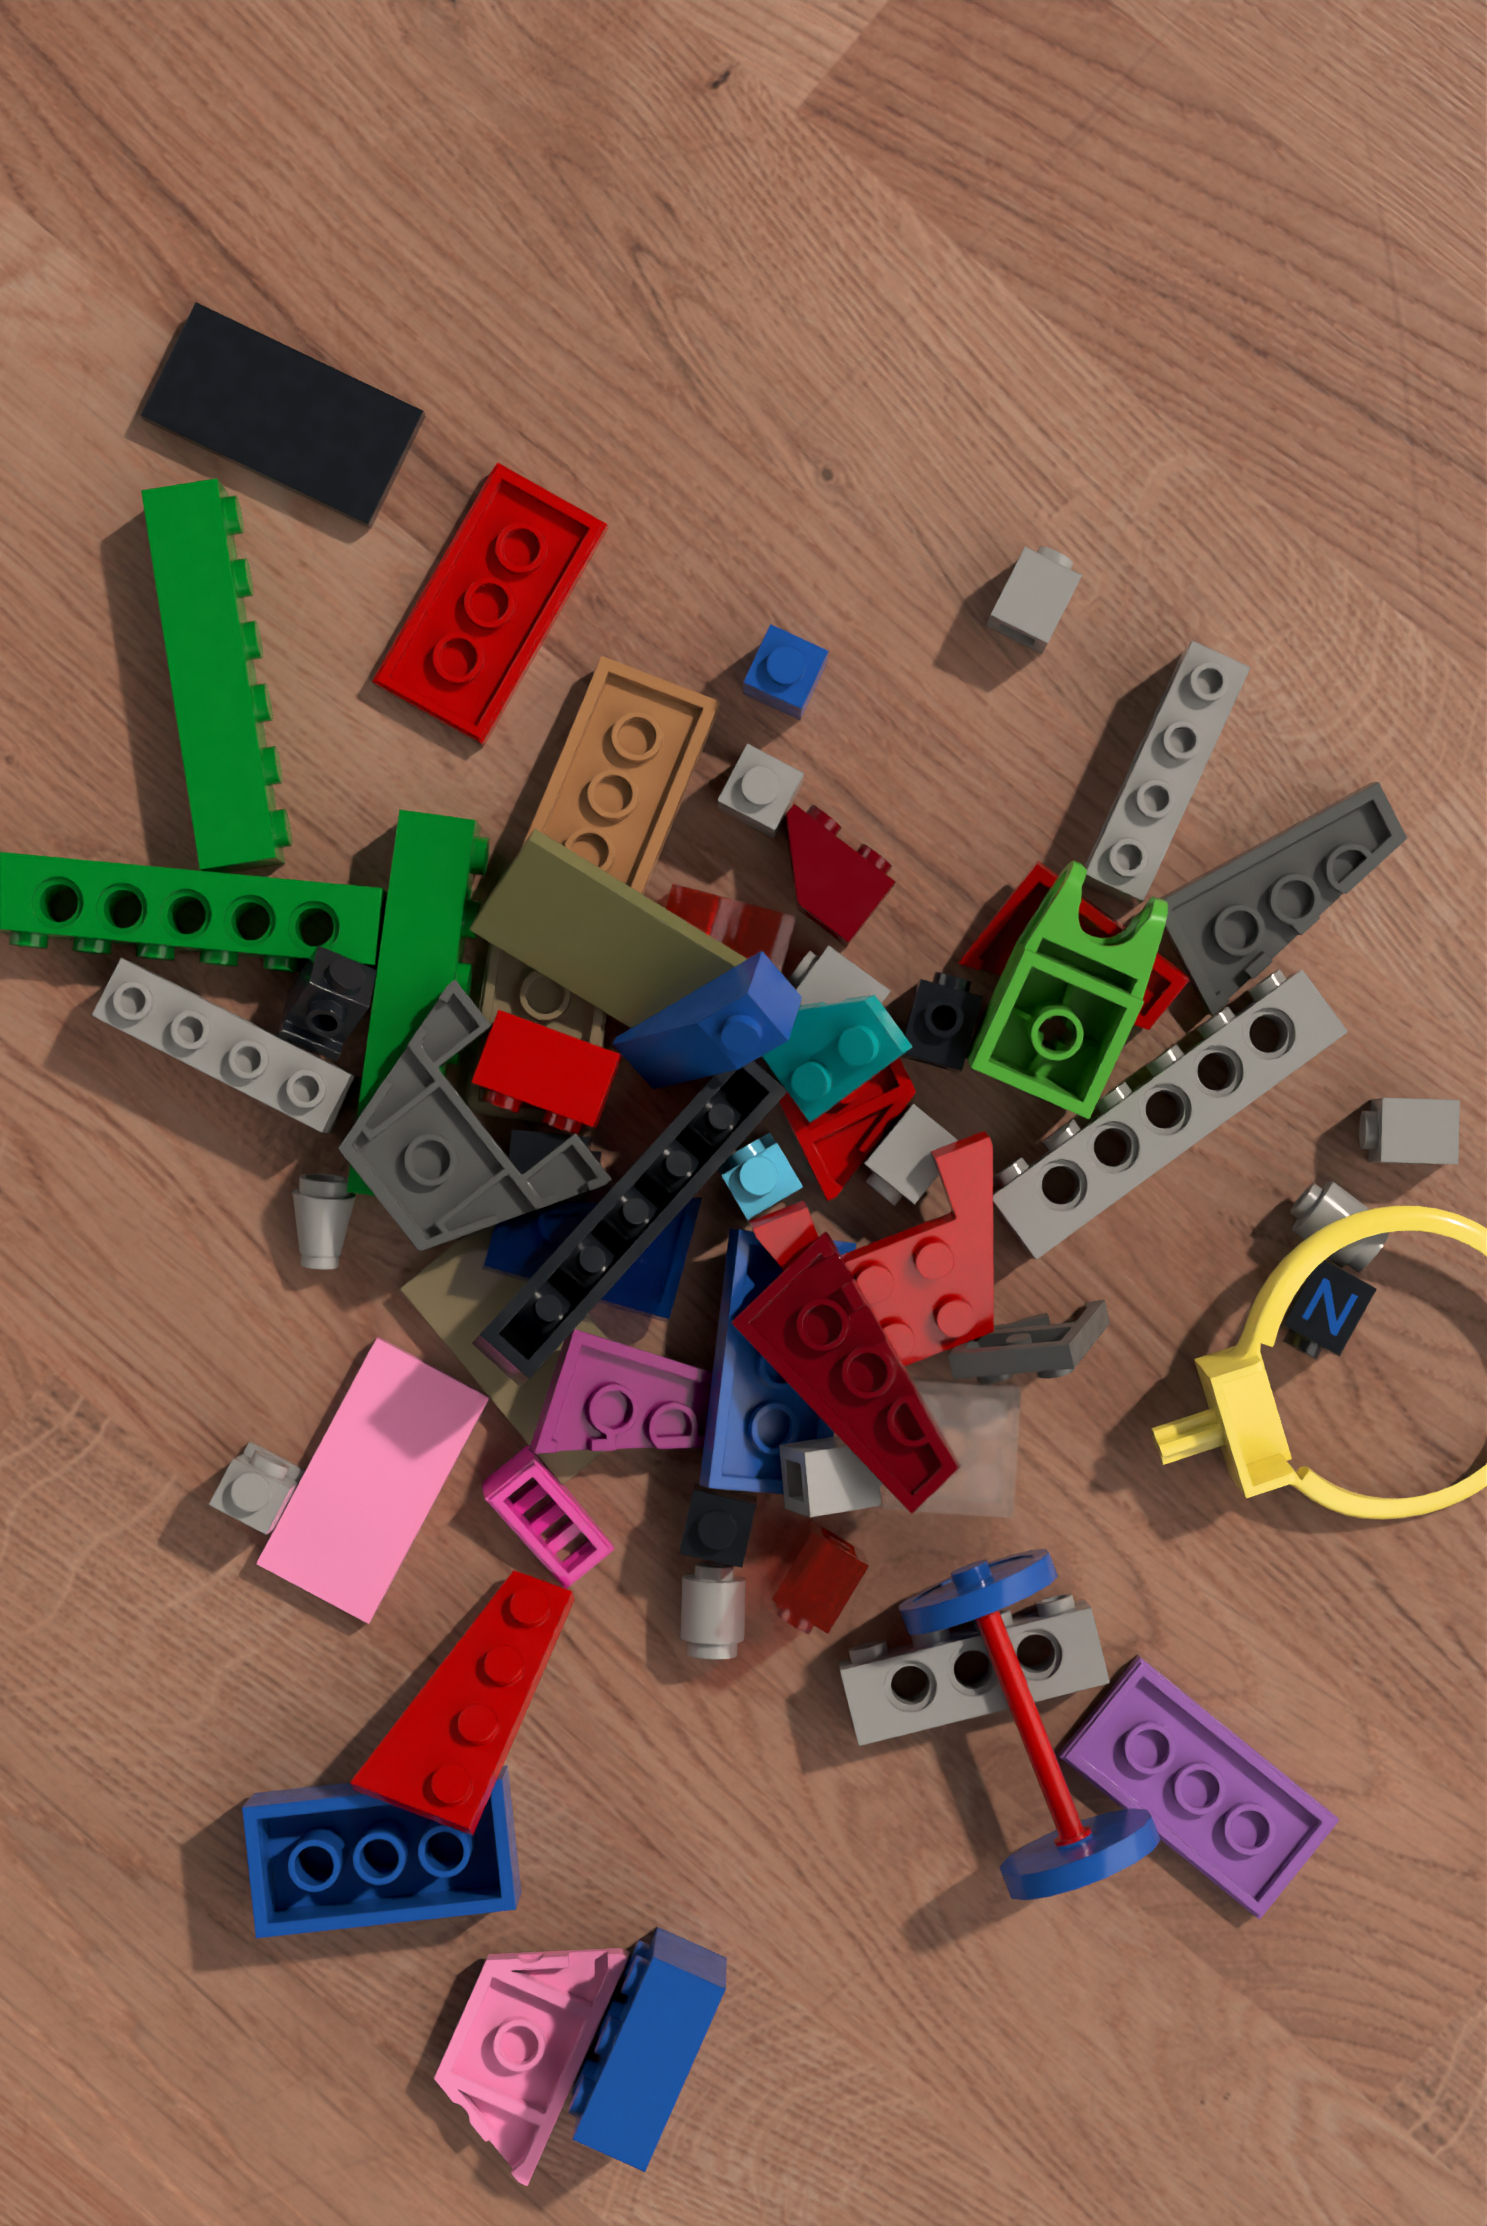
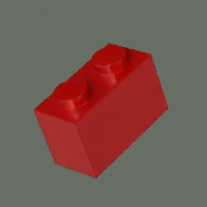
[472,1009,623,1135]

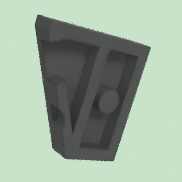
[948,1300,1110,1384]

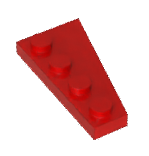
[350,1570,575,1836]

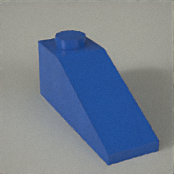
[613,951,802,1089]

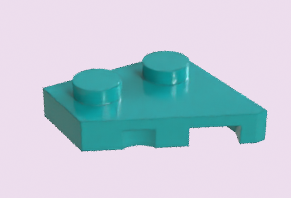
[762,994,913,1123]

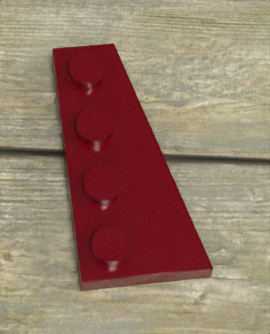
[731,1232,961,1514]

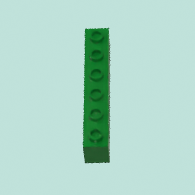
[0,852,388,973]

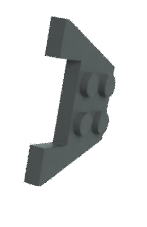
[338,980,612,1252]

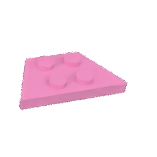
[434,1948,629,2186]

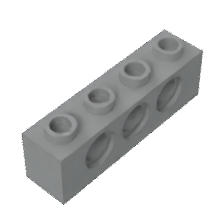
[1083,640,1251,908]
[91,958,360,1134]
[838,1593,1110,1746]

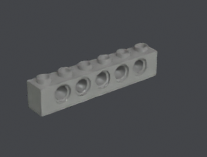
[993,969,1348,1260]

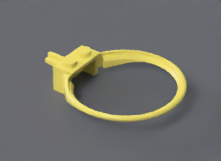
[1151,1206,1487,1519]

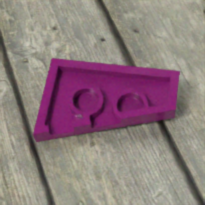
[529,1329,712,1454]

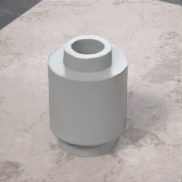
[1290,1180,1389,1272]
[680,1562,746,1659]

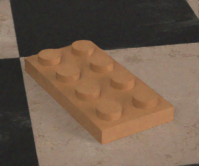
[523,656,720,895]

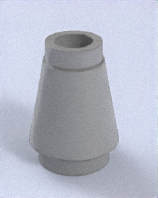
[292,1173,356,1270]

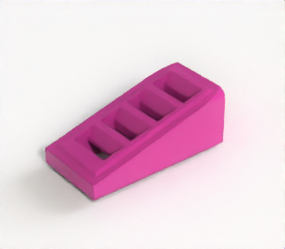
[482,1445,615,1589]

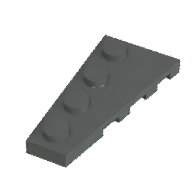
[1160,782,1407,1016]

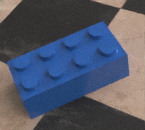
[242,1765,522,1938]

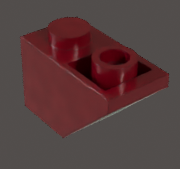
[786,804,896,947]

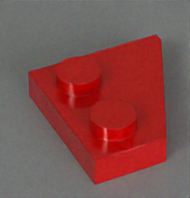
[779,1057,916,1201]

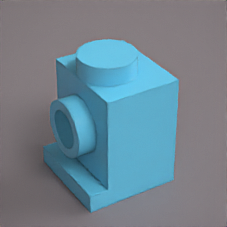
[718,1133,803,1220]

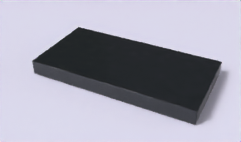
[140,302,426,529]

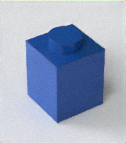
[743,624,829,721]

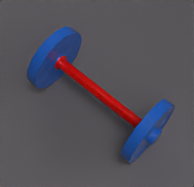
[898,1549,1161,1900]

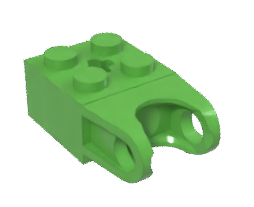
[966,860,1168,1119]

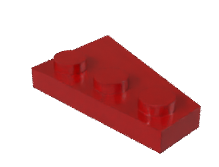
[959,861,1189,1030]

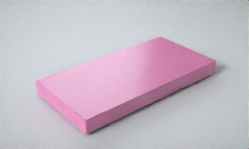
[256,1337,490,1624]

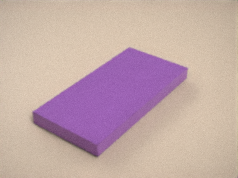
[1058,1655,1339,1920]

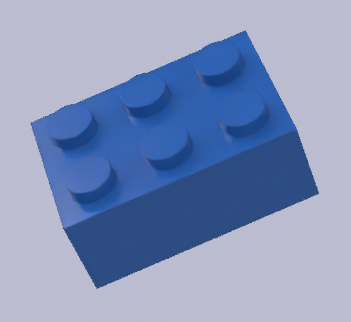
[568,1927,727,2172]

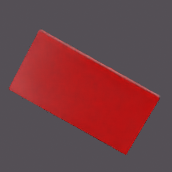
[372,462,608,747]

